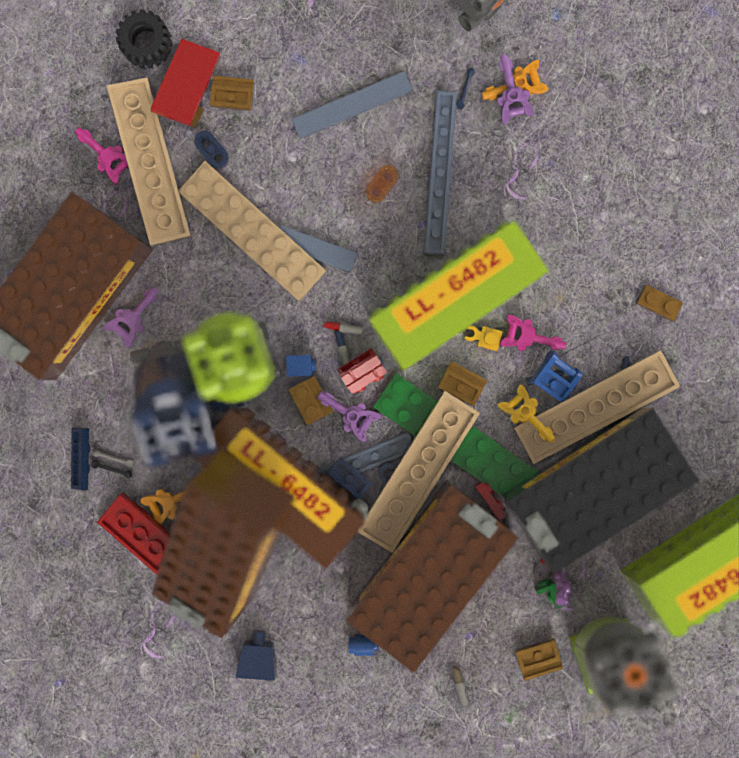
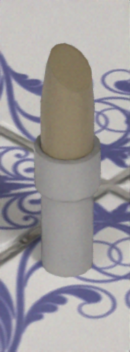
[452,666,468,706]

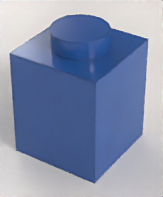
[286,355,316,376]

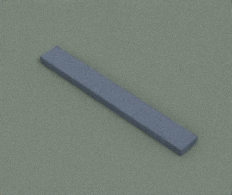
[424,91,457,256]

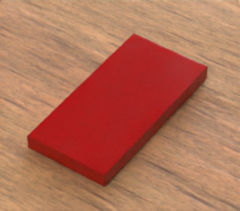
[150,38,220,126]
[97,492,171,575]

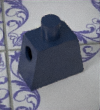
[236,630,277,681]

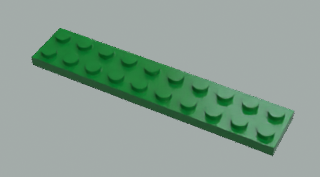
[373,373,538,495]

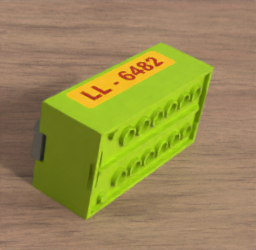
[367,220,549,371]
[620,494,739,638]

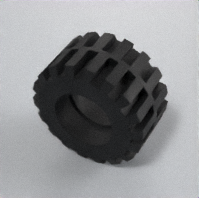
[116,9,172,69]

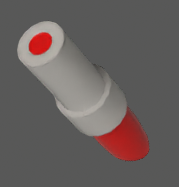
[323,321,363,335]

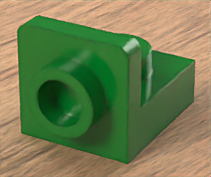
[534,579,565,609]

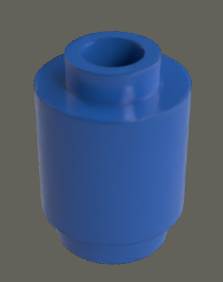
[349,635,379,656]

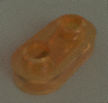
[366,165,398,203]

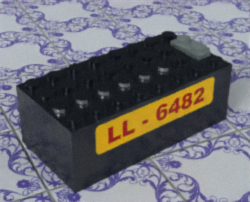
[501,407,699,574]

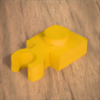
[464,326,503,351]

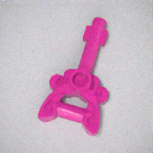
[74,127,128,186]
[499,314,567,351]

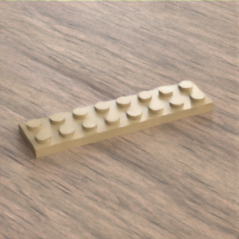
[107,78,190,246]
[178,161,327,301]
[513,350,680,464]
[358,391,480,553]

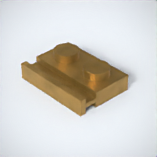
[210,75,254,111]
[437,361,488,407]
[288,376,334,425]
[515,638,564,681]

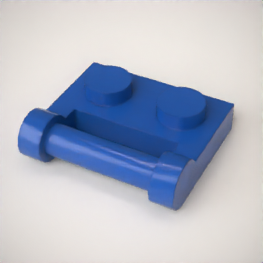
[530,350,583,402]

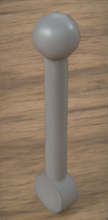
[93,449,134,468]

